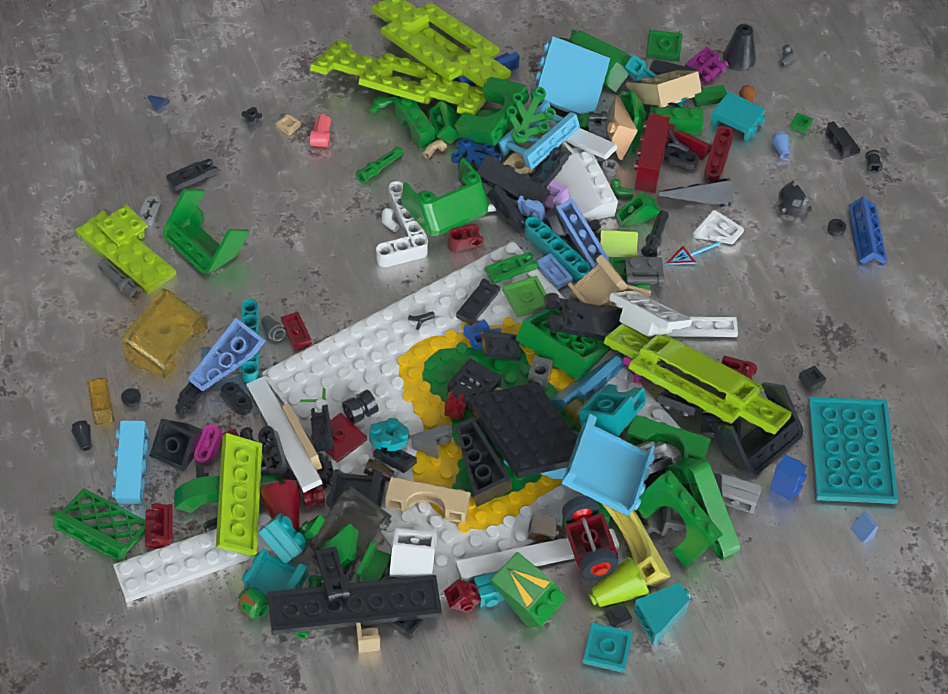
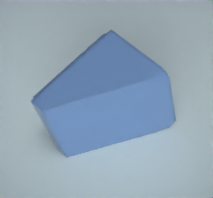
[851,511,878,542]

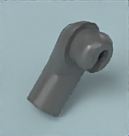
[778,44,795,68]

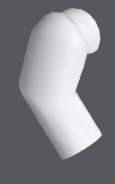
[382,208,400,232]

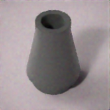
[261,315,286,341]

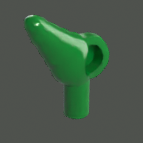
[369,96,401,115]

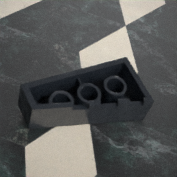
[455,417,512,508]

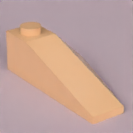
[607,95,638,160]

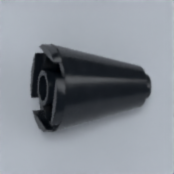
[722,24,756,71]

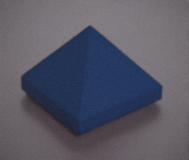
[148,95,170,111]

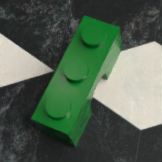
[395,97,435,149]

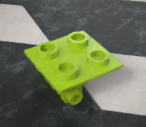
[97,204,148,246]

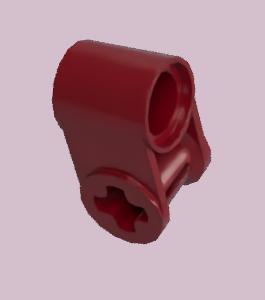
[448,224,484,252]

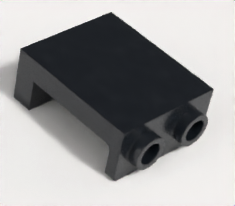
[326,469,386,517]

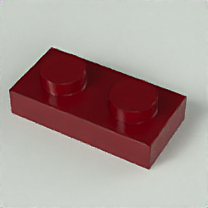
[280,312,312,350]

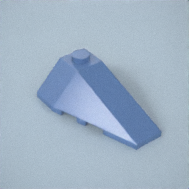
[187,318,265,391]

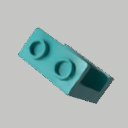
[710,92,766,141]
[242,548,309,596]

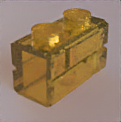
[87,377,115,425]

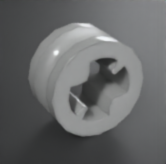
[602,159,618,177]

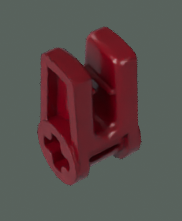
[721,356,758,379]

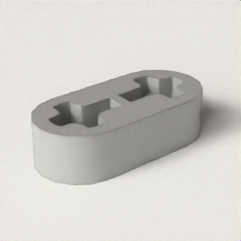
[139,195,162,227]

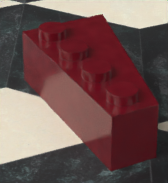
[634,113,670,193]

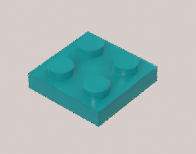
[583,622,633,673]

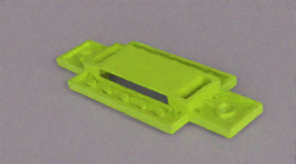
[371,0,511,88]
[604,323,792,435]

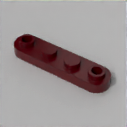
[704,126,734,181]

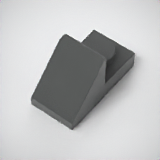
[412,424,452,459]

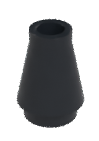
[71,420,92,451]

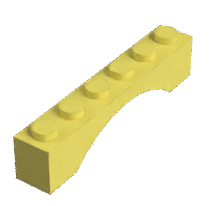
[603,504,671,587]

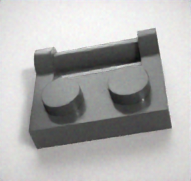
[625,257,665,286]

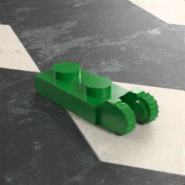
[485,252,539,285]

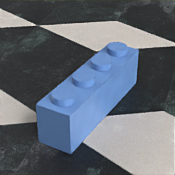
[556,198,609,270]

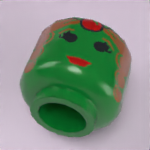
[238,587,269,619]

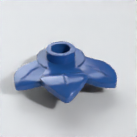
[463,319,501,350]

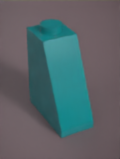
[633,582,690,645]

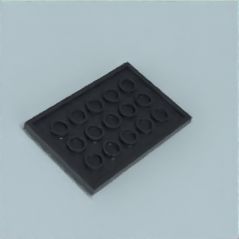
[466,383,578,479]

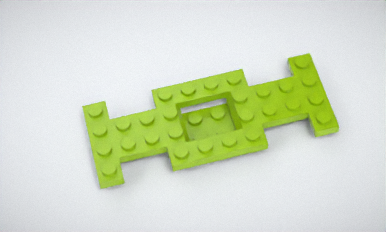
[310,40,486,115]

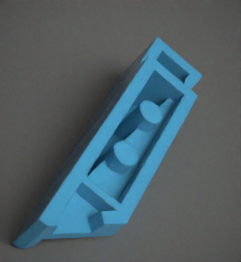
[549,352,626,413]

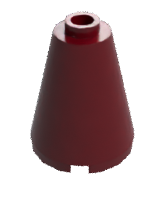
[260,480,300,532]

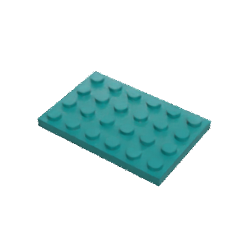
[808,396,898,504]

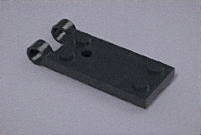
[544,293,622,341]

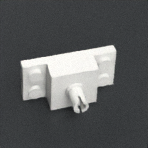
[609,290,692,336]

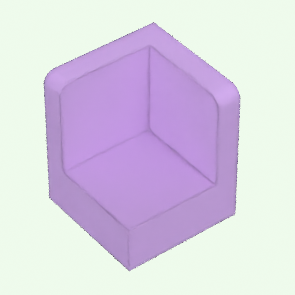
[543,180,569,211]

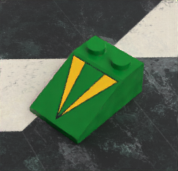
[490,552,566,628]

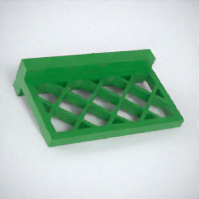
[53,488,145,562]

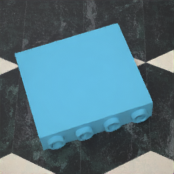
[530,36,610,115]
[562,414,655,516]

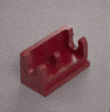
[145,503,173,549]

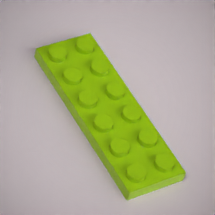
[75,210,177,295]
[216,433,262,557]

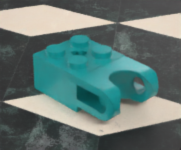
[579,384,646,436]

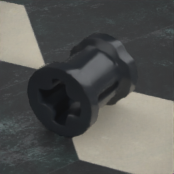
[865,150,883,173]

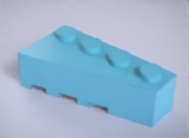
[112,421,150,504]

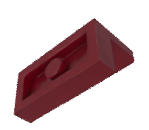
[674,130,712,161]

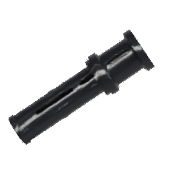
[641,210,669,257]

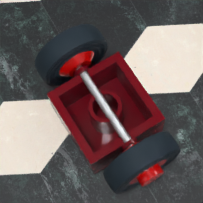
[562,496,619,579]

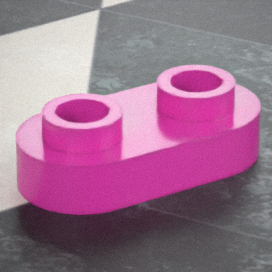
[194,424,223,464]

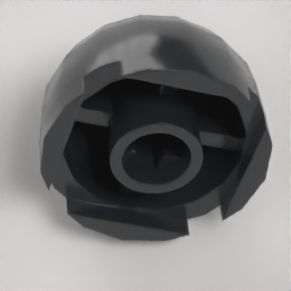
[778,181,812,218]

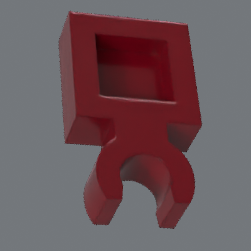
[444,391,466,420]

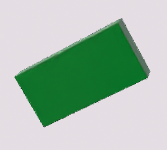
[692,84,727,107]

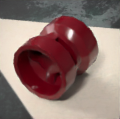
[302,485,326,509]

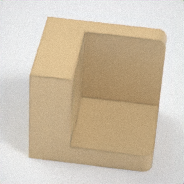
[356,623,380,653]

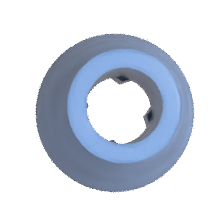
[772,131,790,159]

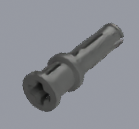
[98,259,143,302]

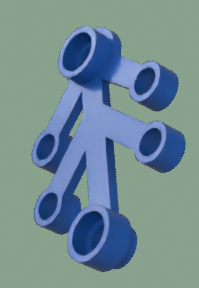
[451,138,501,183]

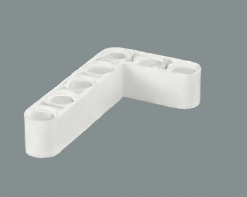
[376,181,428,267]

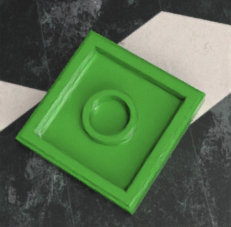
[502,276,547,318]

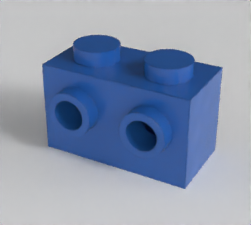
[770,454,807,501]

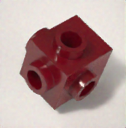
[444,579,481,612]

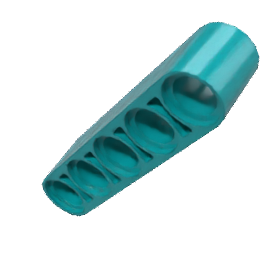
[524,217,591,283]
[241,299,260,385]

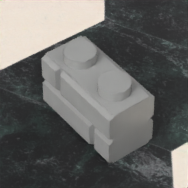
[722,474,762,514]

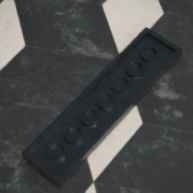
[267,575,442,635]

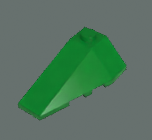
[569,30,631,94]

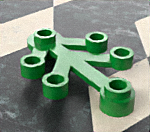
[505,87,556,144]

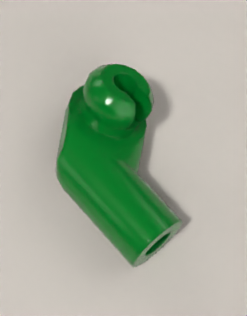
[610,179,634,198]

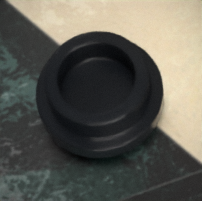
[121,388,141,407]

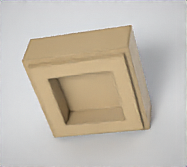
[276,114,301,136]

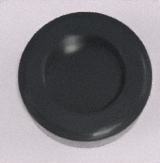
[827,219,846,237]

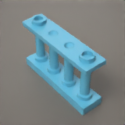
[498,100,580,170]

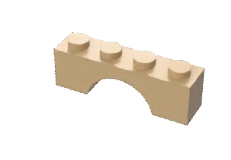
[385,477,471,524]

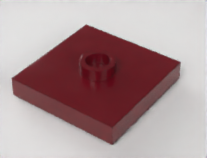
[311,412,367,463]

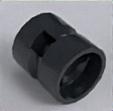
[342,389,379,424]

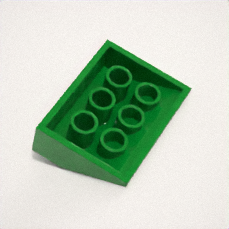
[516,309,611,380]

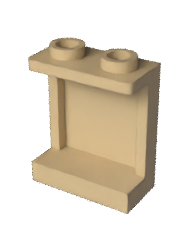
[568,255,629,307]

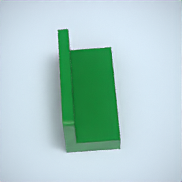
[356,540,392,583]

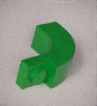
[174,476,220,513]

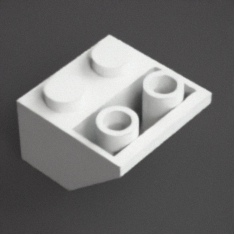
[389,528,437,578]

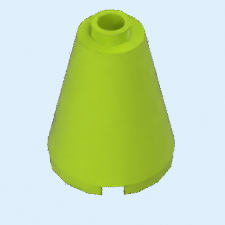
[588,557,649,607]

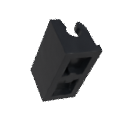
[310,404,335,452]

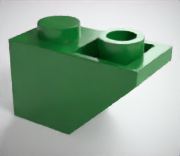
[321,523,359,570]

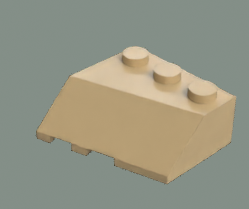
[626,70,702,108]

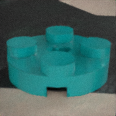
[369,418,409,451]

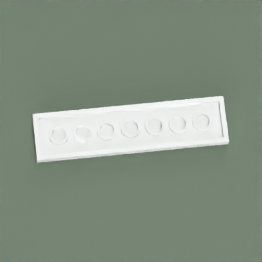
[113,511,273,603]

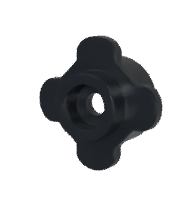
[241,107,262,124]

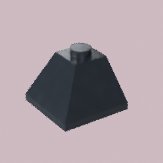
[149,419,203,471]

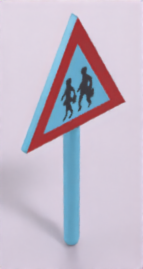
[665,242,721,265]

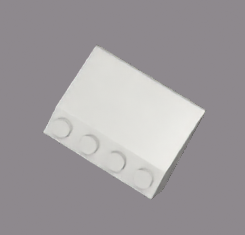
[546,151,618,222]

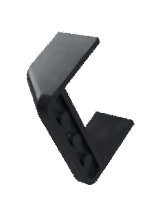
[710,382,803,475]

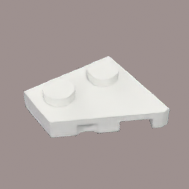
[693,210,744,244]

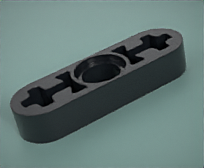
[258,426,288,477]

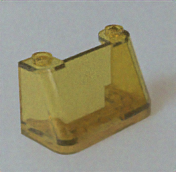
[122,288,207,379]

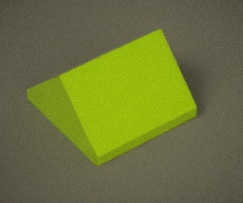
[599,228,638,258]

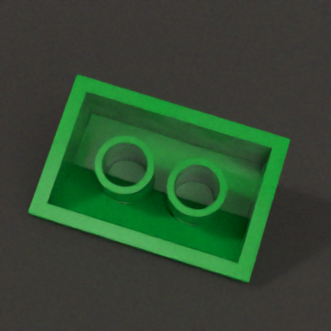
[648,106,704,136]

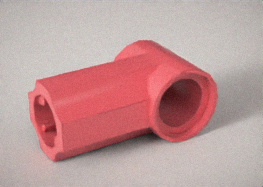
[310,114,331,147]

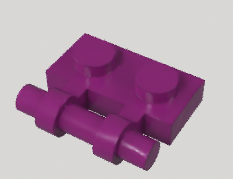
[685,47,728,83]

